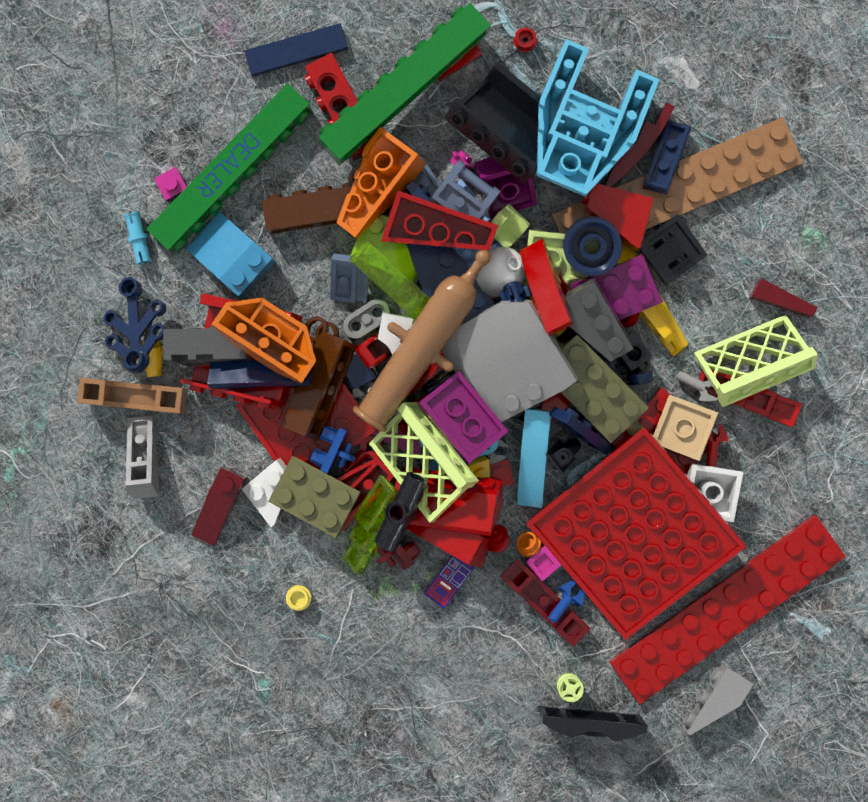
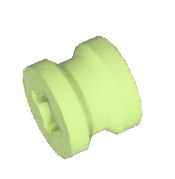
[557,673,584,702]

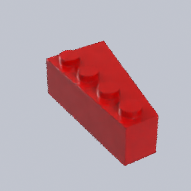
[381,191,498,251]

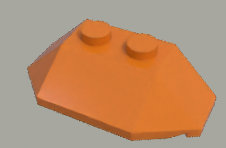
[211,298,316,384]

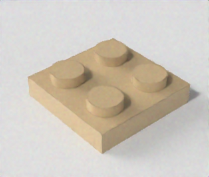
[653,395,719,461]

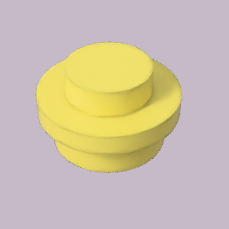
[286,585,312,611]

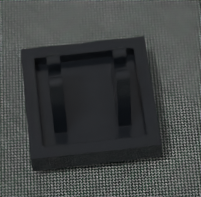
[639,214,708,286]

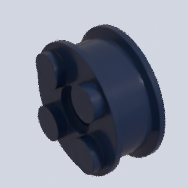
[563,216,622,276]

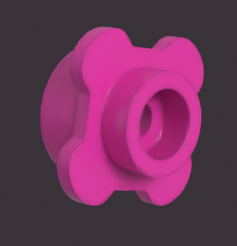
[450,150,474,170]

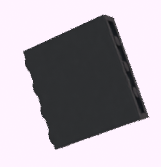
[444,62,541,184]

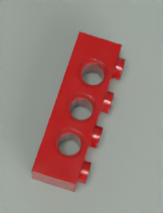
[304,52,370,161]

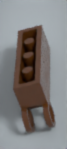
[262,166,360,235]
[282,316,357,441]

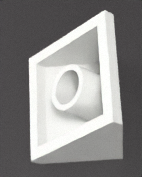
[686,463,743,522]

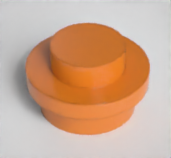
[516,532,542,557]

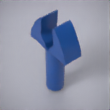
[548,581,585,623]

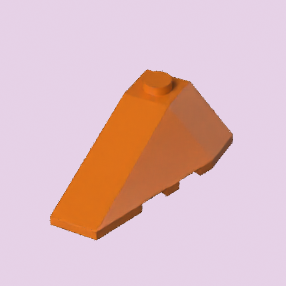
[337,127,427,239]

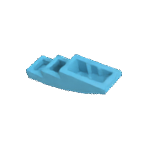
[517,408,551,508]

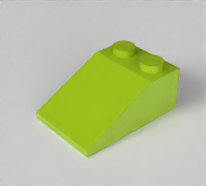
[350,215,421,288]

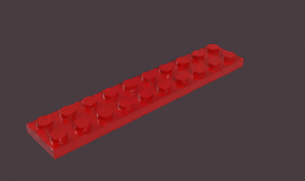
[609,515,846,704]

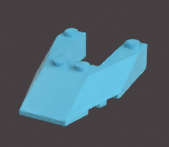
[536,39,660,196]

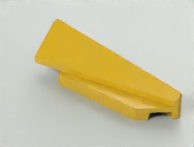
[616,243,688,357]

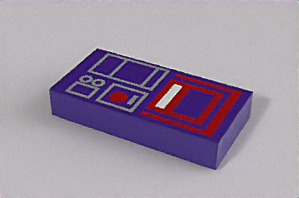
[424,556,474,609]

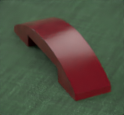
[500,558,591,647]

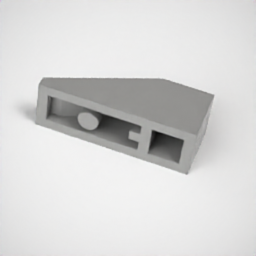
[126,416,159,499]

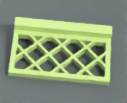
[694,315,818,407]
[369,402,479,523]

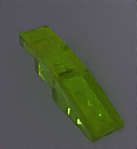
[350,240,430,320]
[342,475,398,575]

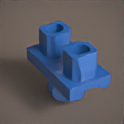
[310,426,356,473]

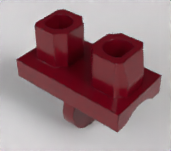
[375,532,421,570]

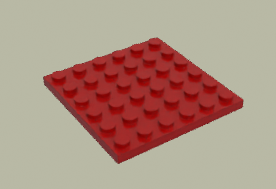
[526,426,747,640]

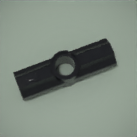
[374,472,429,552]

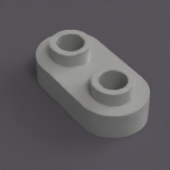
[343,299,390,339]

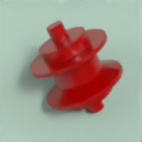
[484,525,510,553]

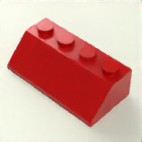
[392,467,503,536]

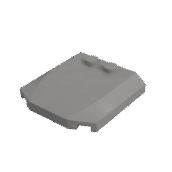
[442,300,578,422]

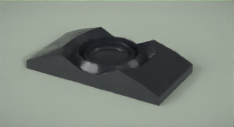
[538,706,648,741]

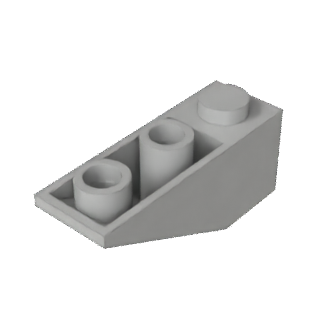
[682,664,754,735]

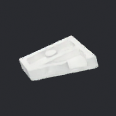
[242,458,287,527]

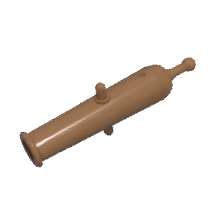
[353,250,491,432]

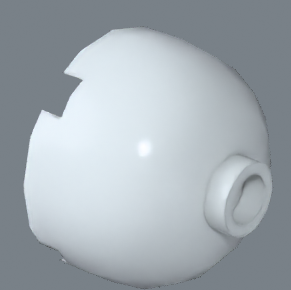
[476,246,526,298]

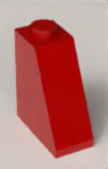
[582,183,653,251]

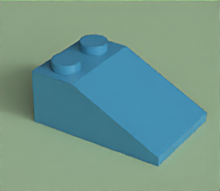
[186,212,276,299]

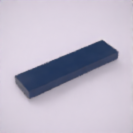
[244,23,348,77]
[207,360,313,389]

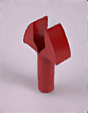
[706,424,728,467]
[342,436,382,474]

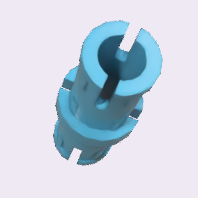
[124,212,152,265]

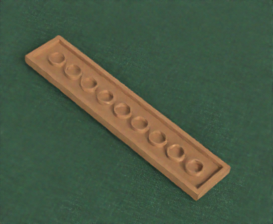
[551,117,803,233]

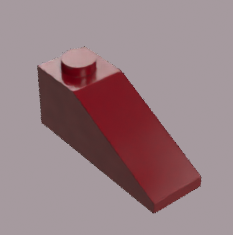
[191,467,248,546]

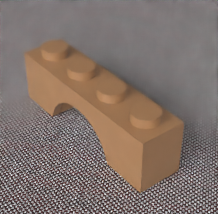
[77,378,188,414]

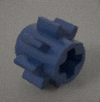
[499,281,532,302]

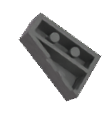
[564,277,633,362]
[163,326,256,367]

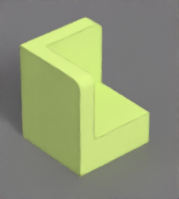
[490,204,530,248]

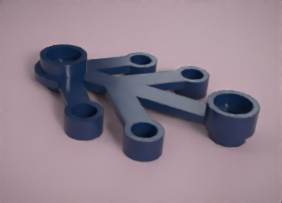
[103,277,167,374]

